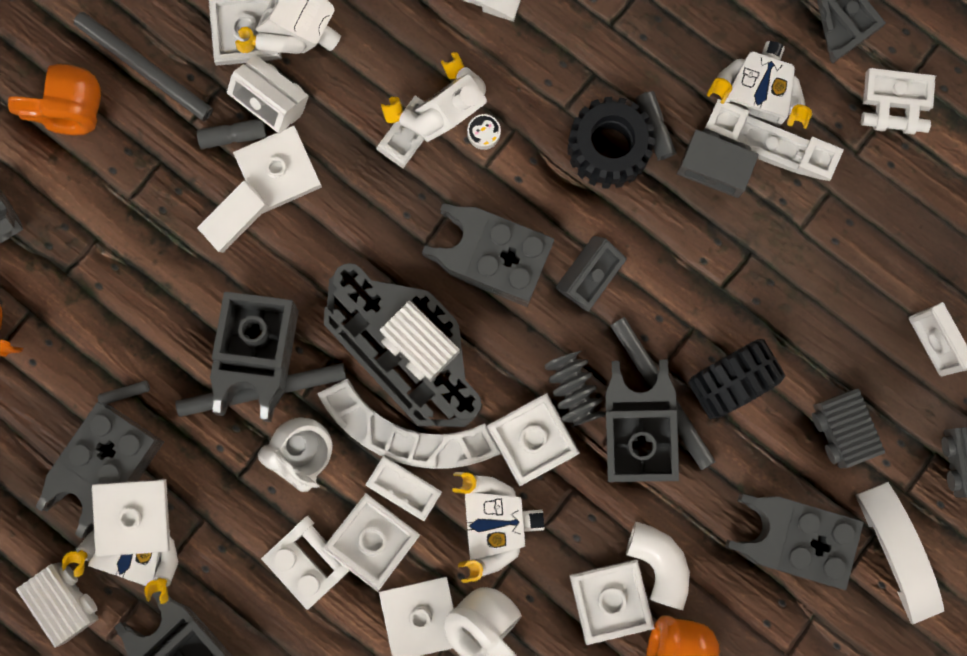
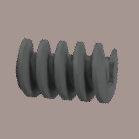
[544,351,606,427]

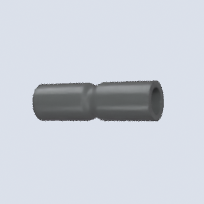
[635,91,676,160]
[197,119,267,149]

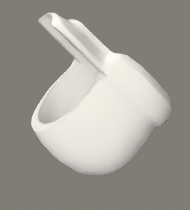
[258,417,333,492]
[444,587,522,656]

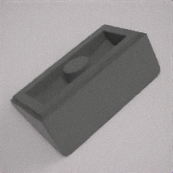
[556,236,627,312]

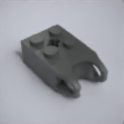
[422,203,555,307]
[210,292,299,422]
[606,359,679,482]
[35,402,164,539]
[725,494,864,590]
[114,592,233,656]

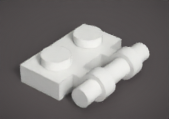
[861,68,936,135]

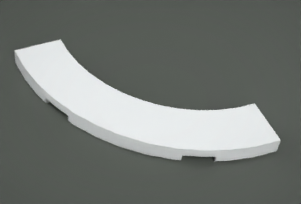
[317,378,501,469]

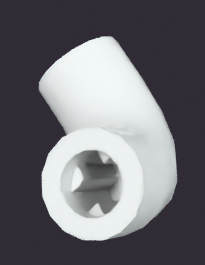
[626,522,690,610]

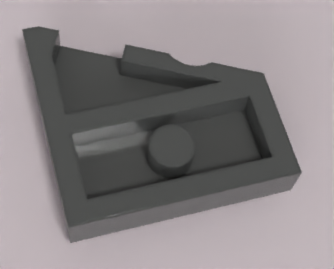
[817,0,886,64]

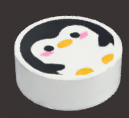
[467,114,501,150]

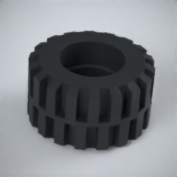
[567,97,655,189]
[688,339,786,419]

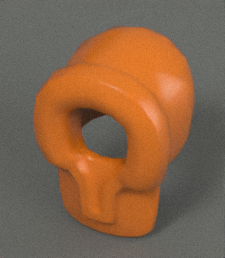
[8,64,101,136]
[646,615,720,656]

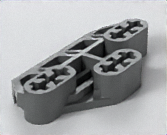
[324,263,481,427]

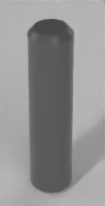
[97,380,150,404]

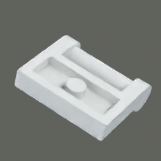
[261,516,350,610]

